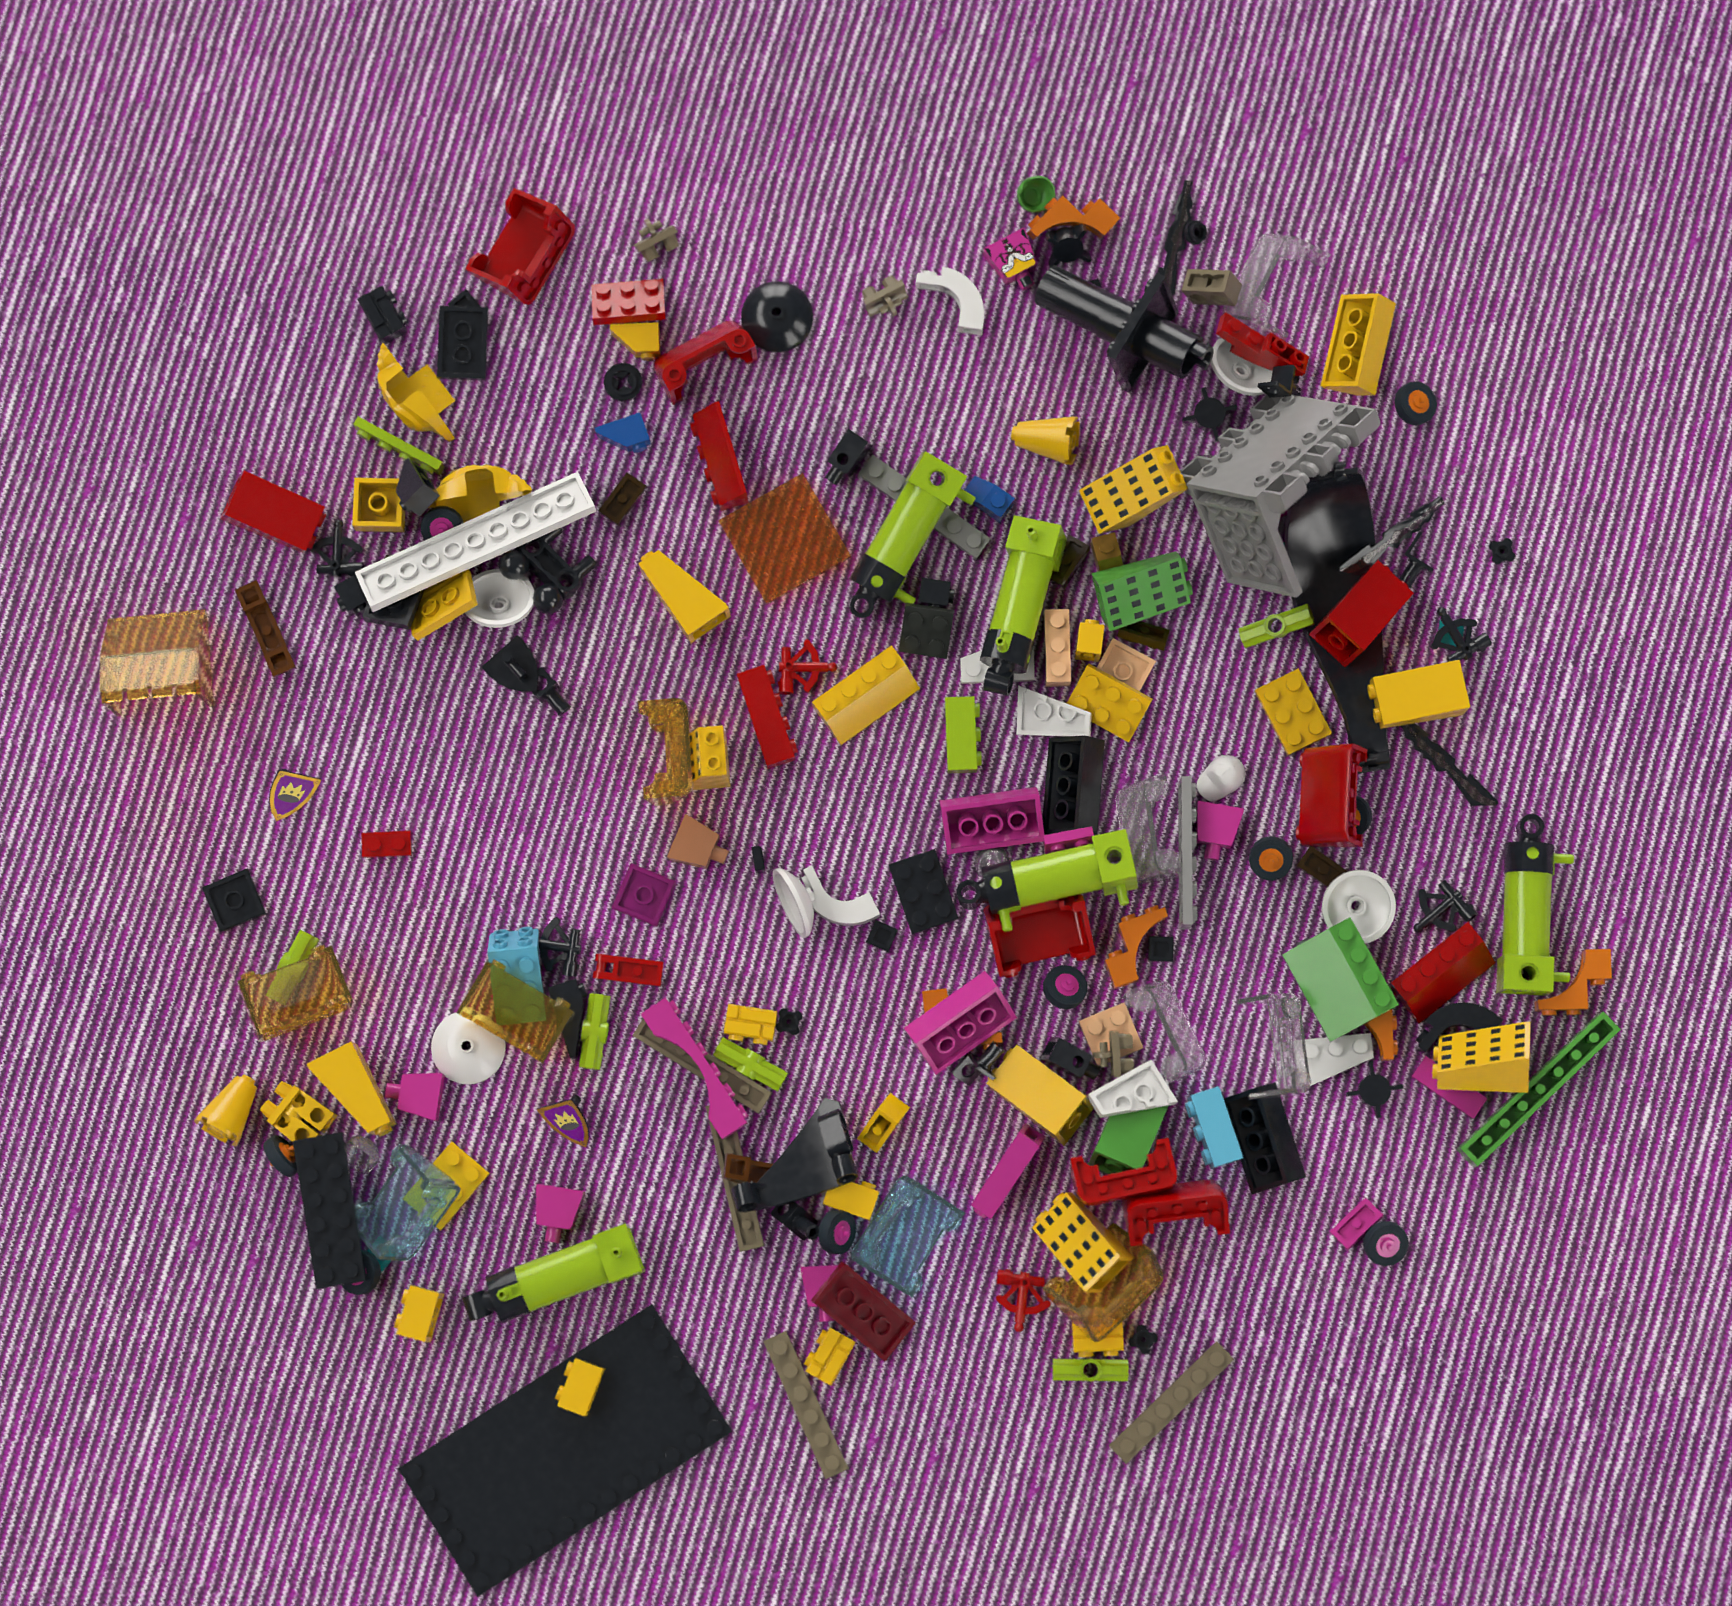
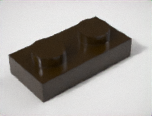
[598,472,647,526]
[1050,534,1091,589]
[1117,621,1170,651]
[1296,846,1348,888]

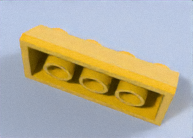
[1320,293,1396,396]
[812,645,920,745]

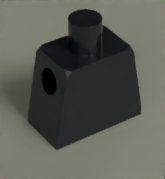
[825,428,873,486]
[1040,1037,1101,1080]

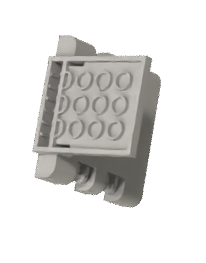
[1180,394,1380,598]

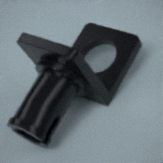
[1257,365,1301,398]
[1398,531,1434,588]
[532,667,571,716]
[952,1041,1005,1085]
[770,1202,819,1241]

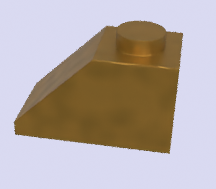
[1090,532,1123,572]

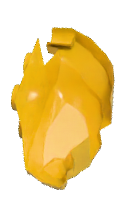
[377,343,455,442]
[428,464,532,523]

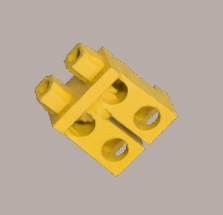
[260,1081,338,1142]

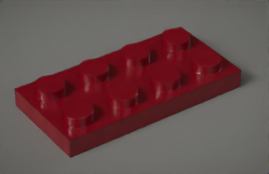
[810,1261,916,1362]

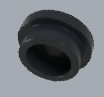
[1184,220,1207,245]

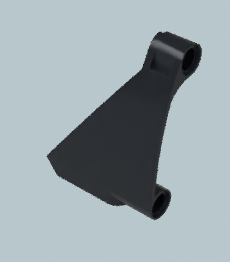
[731,1098,858,1213]

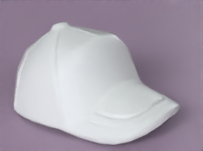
[1196,755,1245,802]

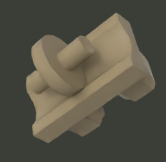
[634,218,679,262]
[862,275,908,317]
[1093,1031,1134,1077]

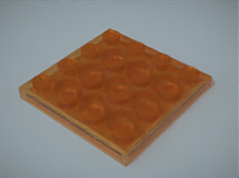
[718,473,851,605]

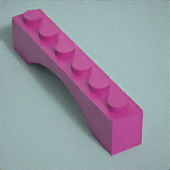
[641,998,749,1140]

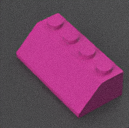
[939,787,1044,855]
[904,971,1017,1075]

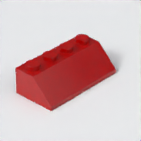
[689,401,749,511]
[1388,922,1496,1024]

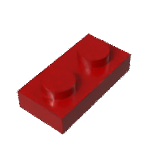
[361,831,412,858]

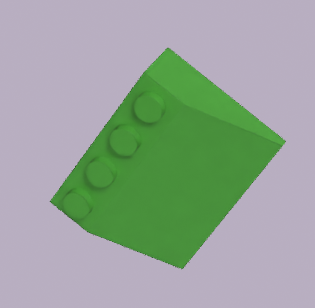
[1282,917,1399,1042]

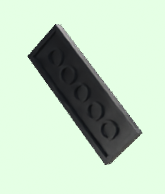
[293,1132,367,1290]

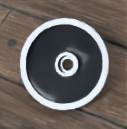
[741,281,813,353]

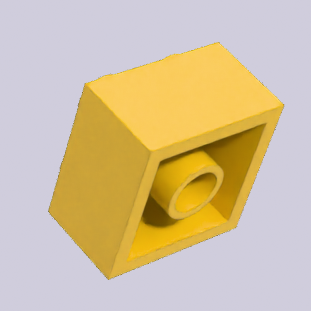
[352,478,406,532]
[394,1285,445,1342]

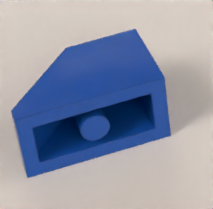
[594,412,651,453]
[965,476,1015,523]

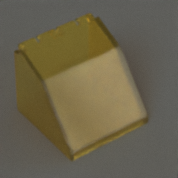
[99,609,214,716]

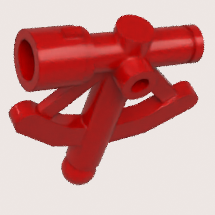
[778,639,837,695]
[996,1269,1051,1332]

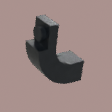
[1415,1002,1503,1054]

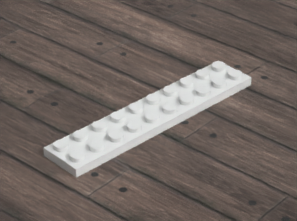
[355,472,597,612]

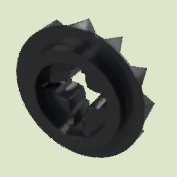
[604,363,643,402]

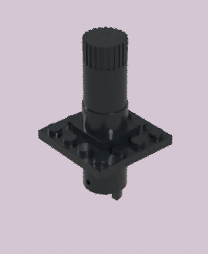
[1035,265,1214,394]

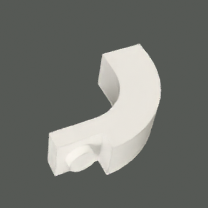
[916,267,984,335]
[801,866,880,926]

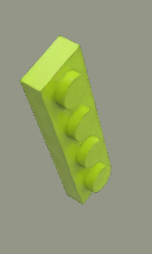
[353,416,445,475]

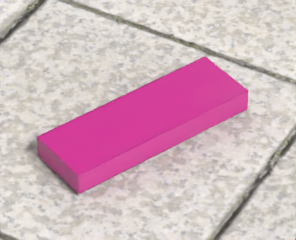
[1411,1056,1488,1119]

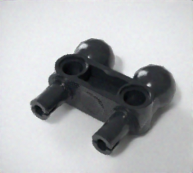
[498,528,597,614]

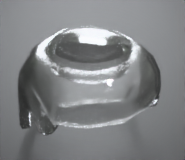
[975,847,1014,879]
[345,1135,379,1174]

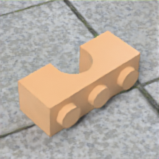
[1044,609,1071,687]

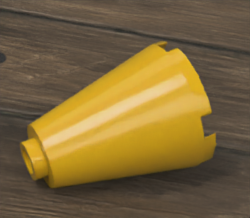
[1011,416,1080,465]
[194,1074,257,1146]

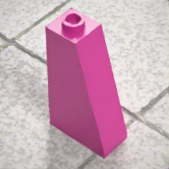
[971,1123,1046,1219]

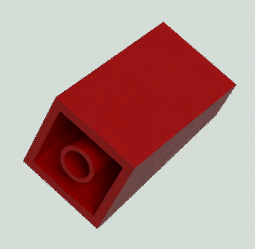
[220,470,326,553]
[1309,560,1414,667]

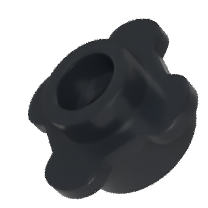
[1489,538,1516,565]
[775,1008,803,1035]
[1128,1325,1158,1355]

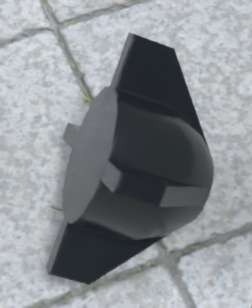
[1045,224,1092,268]
[1182,387,1238,443]
[1345,1060,1404,1118]

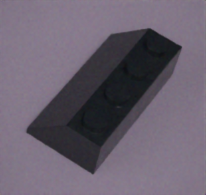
[1042,735,1105,836]
[1224,1082,1306,1195]

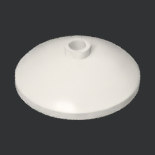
[1211,338,1272,396]
[465,569,534,628]
[773,868,815,938]
[1322,870,1396,943]
[431,1010,506,1084]

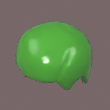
[1017,176,1055,213]

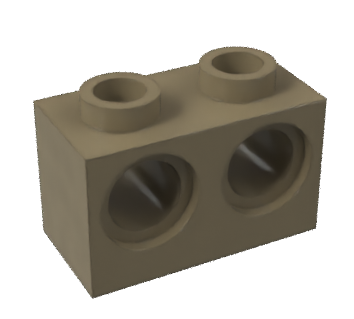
[1181,269,1242,306]

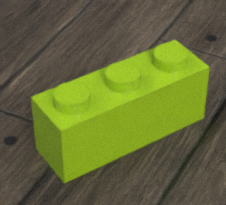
[945,696,982,774]

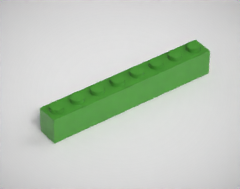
[1456,1012,1621,1167]

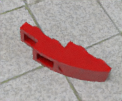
[1216,312,1309,376]

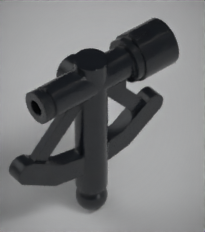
[309,520,364,578]
[1430,607,1492,662]
[1413,880,1478,933]
[539,917,582,977]

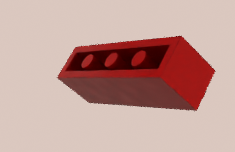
[737,665,798,769]

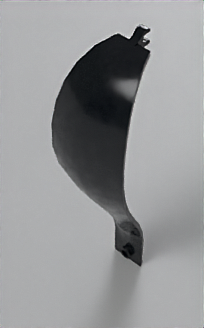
[1285,461,1391,774]

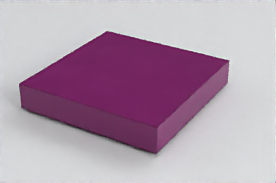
[612,863,676,927]

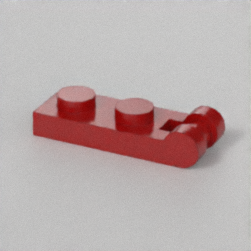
[592,954,664,987]

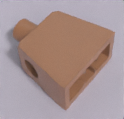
[667,814,729,869]

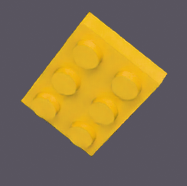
[411,569,478,641]
[1067,663,1153,742]
[1254,668,1332,756]
[403,1141,490,1231]

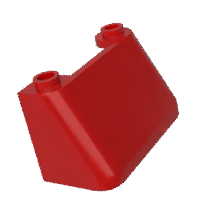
[465,188,575,305]
[654,320,758,405]
[1296,744,1367,847]
[983,894,1096,978]
[1070,1137,1177,1206]
[1122,1179,1230,1247]

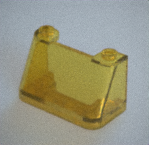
[638,698,694,806]
[237,945,353,1042]
[456,959,573,1063]
[1042,1222,1164,1342]

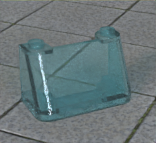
[355,1144,460,1261]
[851,1175,965,1298]

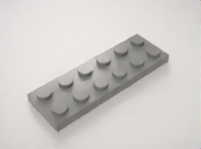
[1178,776,1197,929]

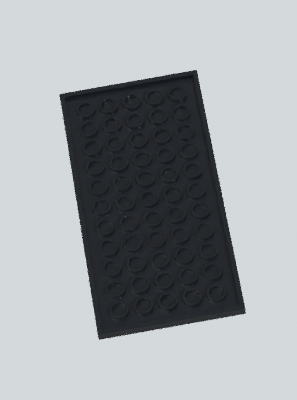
[398,1304,732,1597]

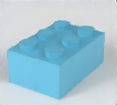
[1185,1086,1243,1169]

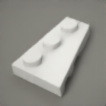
[960,649,1035,684]
[1016,686,1092,737]
[1296,1033,1374,1090]
[1087,1060,1178,1118]

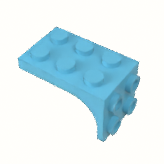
[487,927,547,1025]

